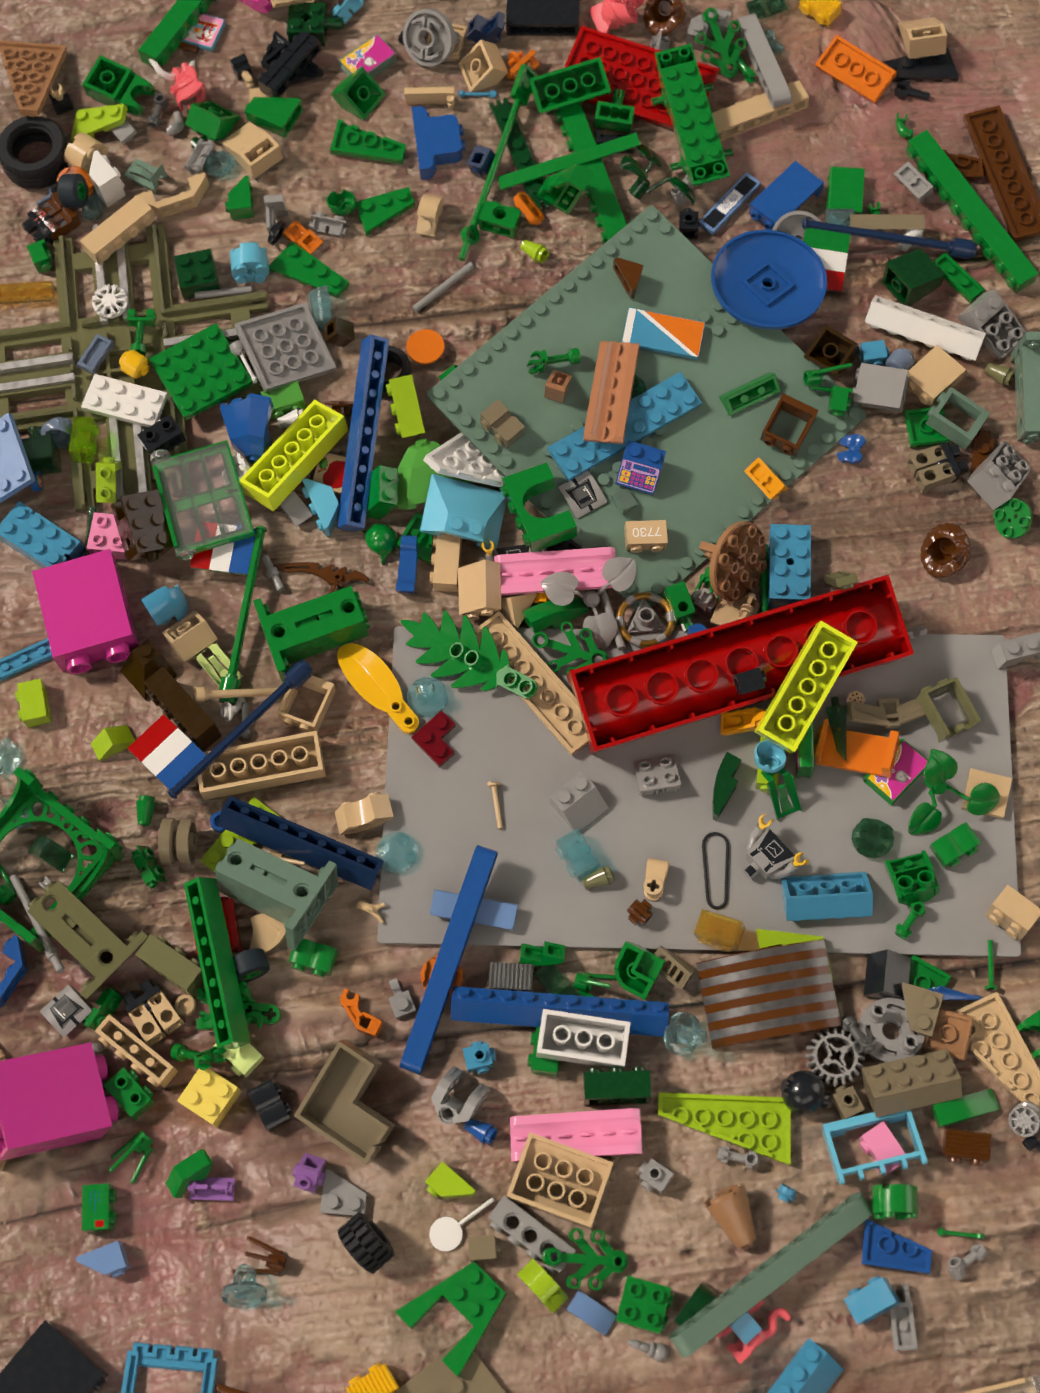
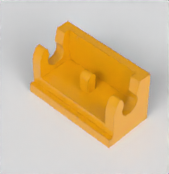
[744,457,789,500]

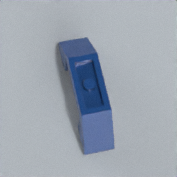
[0,935,28,1007]

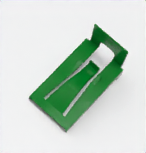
[761,768,802,821]

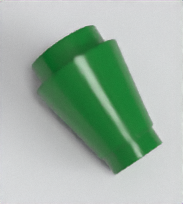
[136,795,157,826]

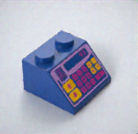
[615,440,666,495]

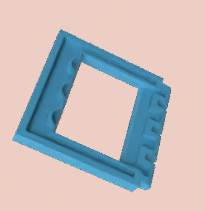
[121,1342,218,1393]

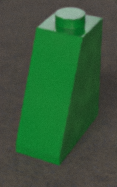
[245,97,303,138]

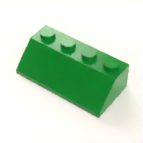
[529,57,611,115]

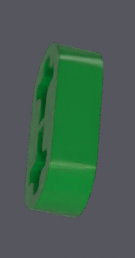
[243,1002,281,1025]

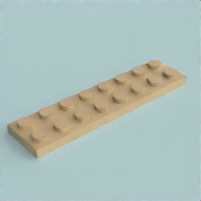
[475,611,588,756]

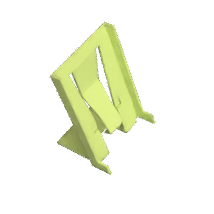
[195,643,243,687]

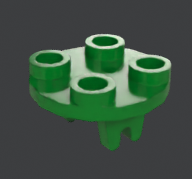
[993,498,1033,539]

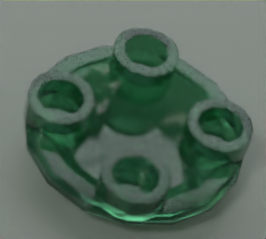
[851,818,894,859]

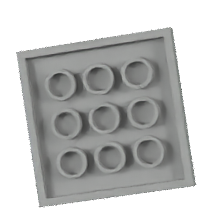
[234,302,336,393]

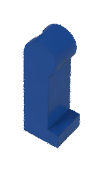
[396,535,418,593]

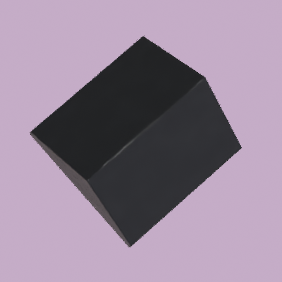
[863,949,911,1000]

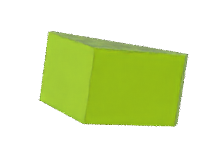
[91,725,135,762]

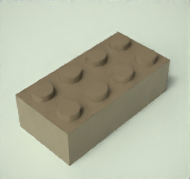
[862,1049,962,1117]

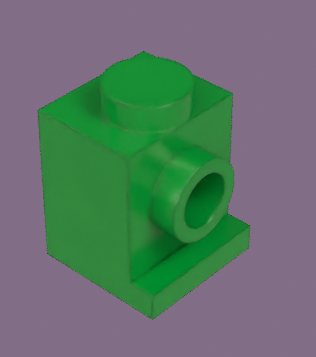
[26,239,53,273]
[828,386,853,417]

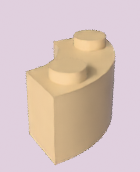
[335,792,394,835]

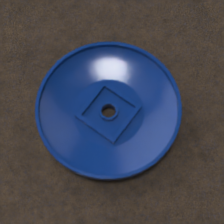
[711,230,827,330]

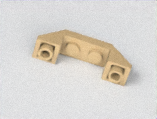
[134,172,209,218]

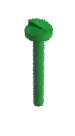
[985,940,998,990]

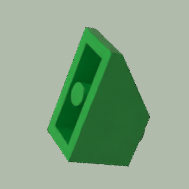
[225,175,254,220]

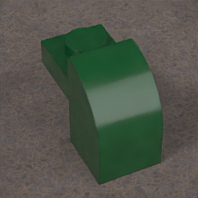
[674,1281,720,1326]

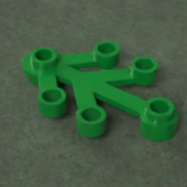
[694,8,746,78]
[532,621,609,674]
[542,1228,628,1290]

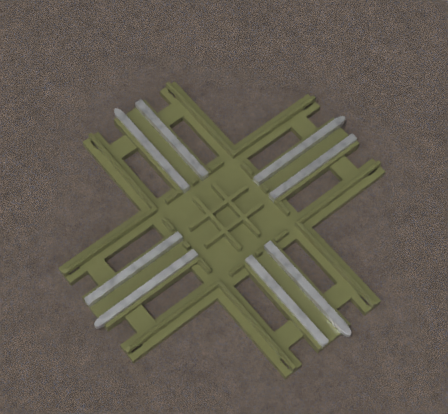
[0,222,269,512]

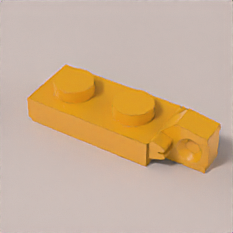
[720,707,766,736]

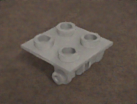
[633,755,681,796]

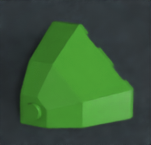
[395,438,474,510]

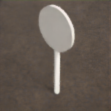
[429,1198,494,1251]

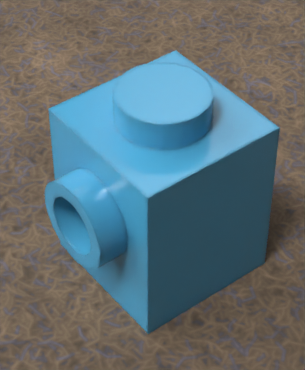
[859,340,890,366]

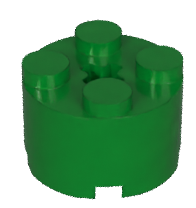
[872,1184,919,1220]

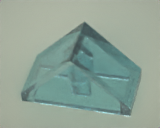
[824,209,855,226]

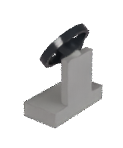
[264,194,288,245]

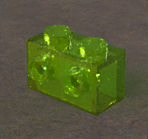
[68,416,99,463]

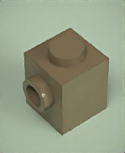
[831,1085,865,1120]

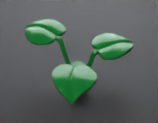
[908,749,1001,835]

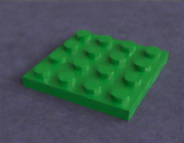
[149,323,254,421]

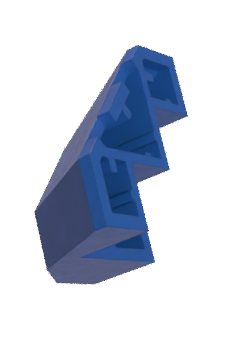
[220,393,274,465]

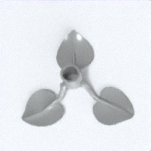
[541,557,636,649]

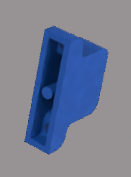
[411,106,466,180]

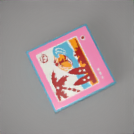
[182,14,226,52]

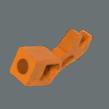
[340,988,383,1039]

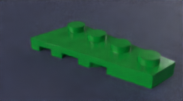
[330,119,407,165]
[269,241,350,298]

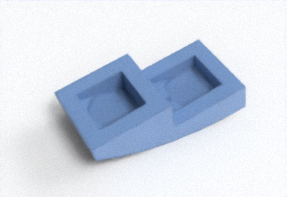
[567,1290,617,1336]

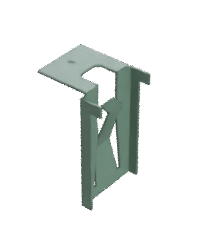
[123,158,169,194]

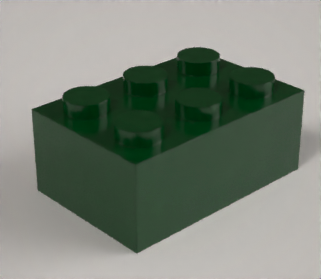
[583,1067,651,1106]

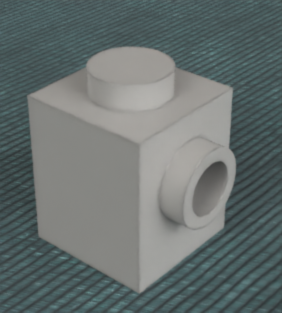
[638,1158,674,1194]

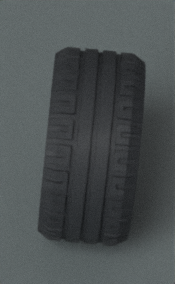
[0,116,69,189]

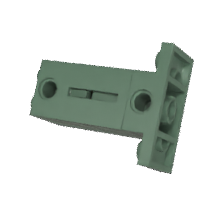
[1010,332,1040,444]
[215,839,338,951]

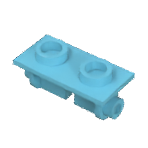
[331,0,364,25]

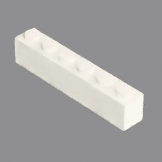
[865,295,986,360]

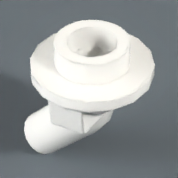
[220,697,246,721]

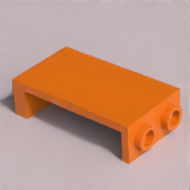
[814,719,900,778]

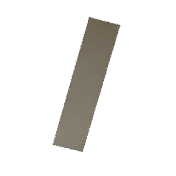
[850,214,925,229]

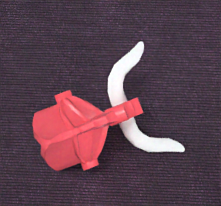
[149,59,206,111]

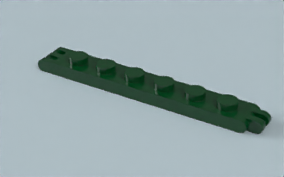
[489,98,550,211]

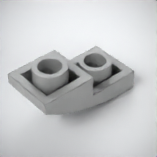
[111,119,137,144]
[279,491,313,527]

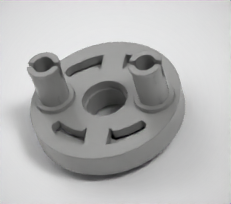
[403,8,461,66]
[858,998,925,1063]

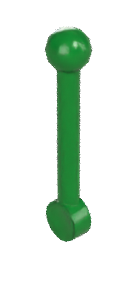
[937,1227,985,1239]

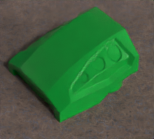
[884,850,940,906]

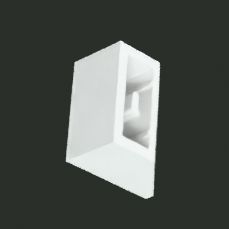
[89,150,126,207]

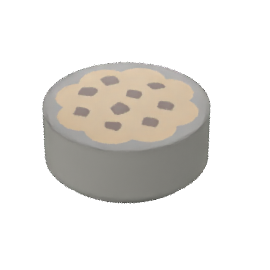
[845,690,867,707]

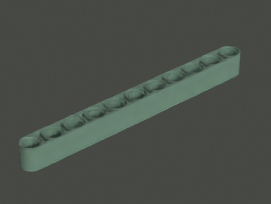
[669,1192,873,1358]

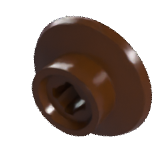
[324,401,353,415]

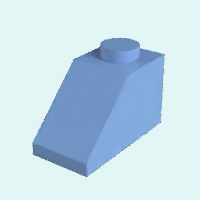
[75,1241,130,1278]

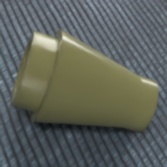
[985,363,1015,386]
[581,865,615,890]

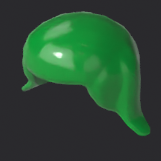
[362,524,398,565]

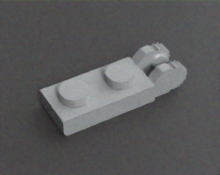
[889,1284,918,1351]

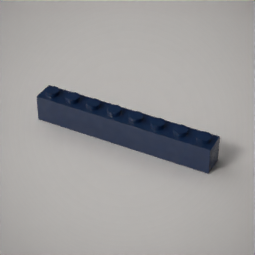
[218,796,384,891]

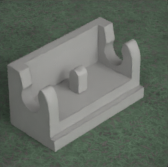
[894,162,934,204]

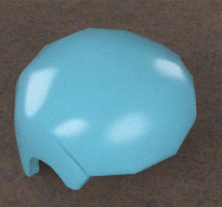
[754,740,787,773]

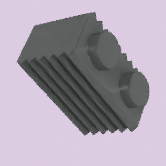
[489,962,534,992]

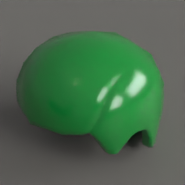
[326,189,357,216]

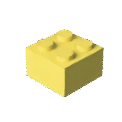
[177,1069,242,1128]

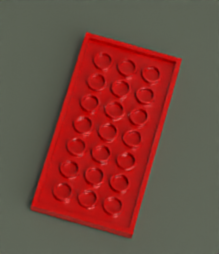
[564,26,719,130]

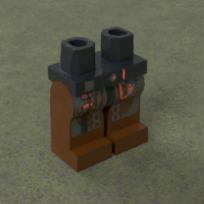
[22,191,81,245]

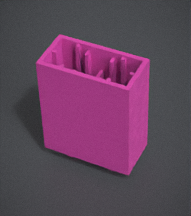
[32,549,139,674]
[0,1042,118,1161]

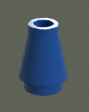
[463,1118,498,1145]

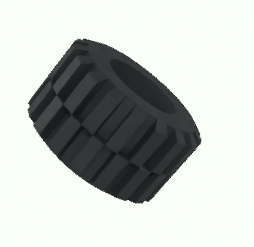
[338,1212,395,1274]

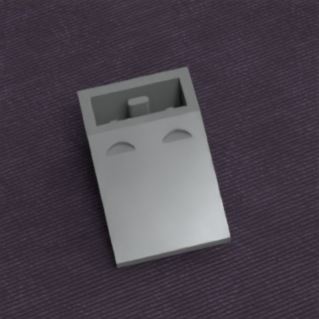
[957,289,1026,359]
[967,440,1031,510]

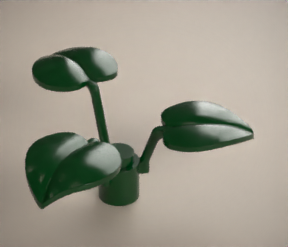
[620,144,695,204]

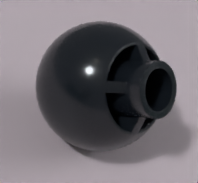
[780,1070,830,1115]

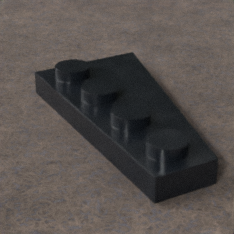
[882,47,959,82]

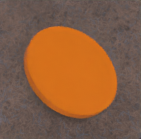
[406,329,445,364]

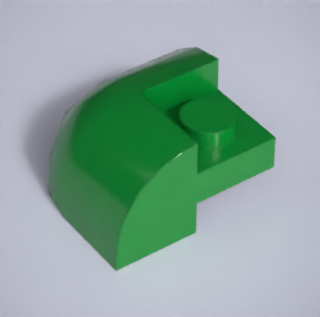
[614,941,666,1000]

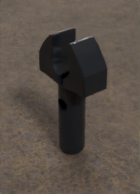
[894,80,930,101]

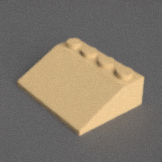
[506,1132,613,1230]

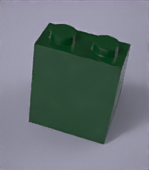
[882,248,945,307]

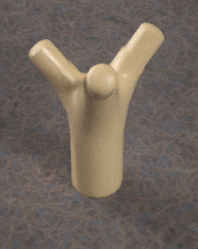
[357,901,386,924]

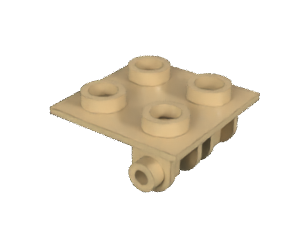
[710,593,760,625]

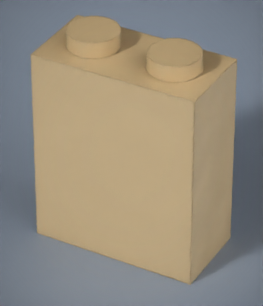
[907,345,966,408]
[458,559,501,620]

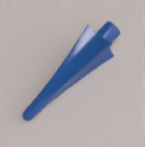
[928,985,983,1001]

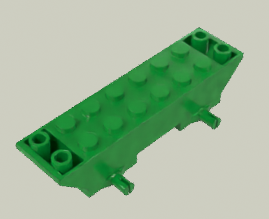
[651,44,733,187]

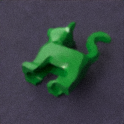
[197,981,264,1031]

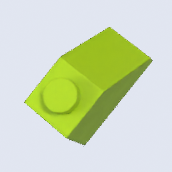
[425,1161,477,1199]

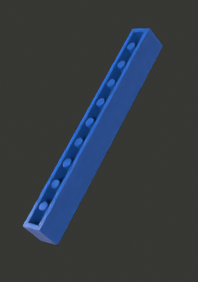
[337,334,389,532]
[451,986,669,1037]

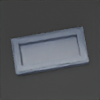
[77,334,115,375]

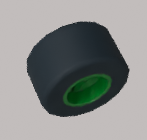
[57,174,88,209]
[233,948,270,983]

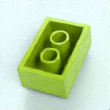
[386,374,425,438]

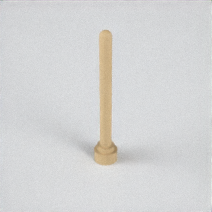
[194,687,286,703]

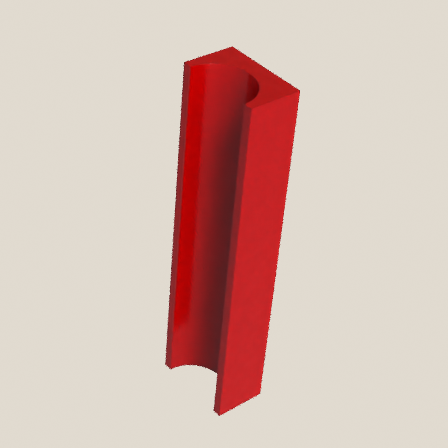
[566,574,914,754]

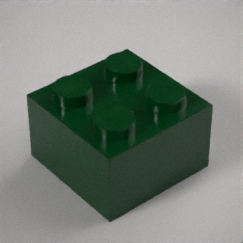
[174,248,220,300]

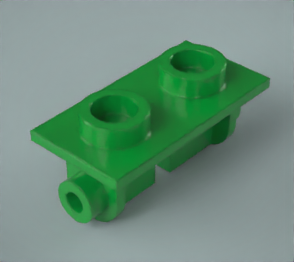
[131,845,167,889]
[84,988,123,1031]

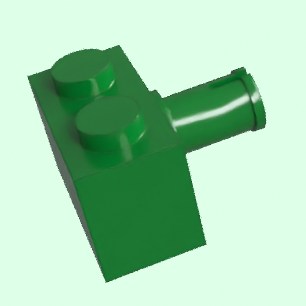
[595,89,635,133]

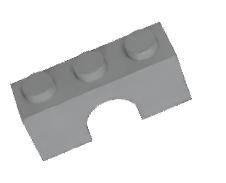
[991,632,1040,669]

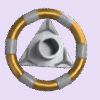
[616,592,675,648]

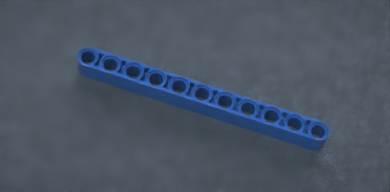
[400,845,498,1075]

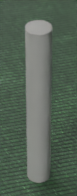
[194,286,252,299]

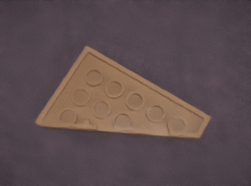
[0,40,68,117]

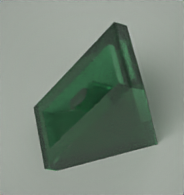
[27,835,74,873]

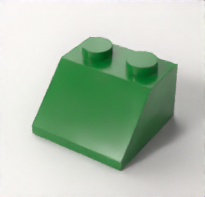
[185,100,240,141]

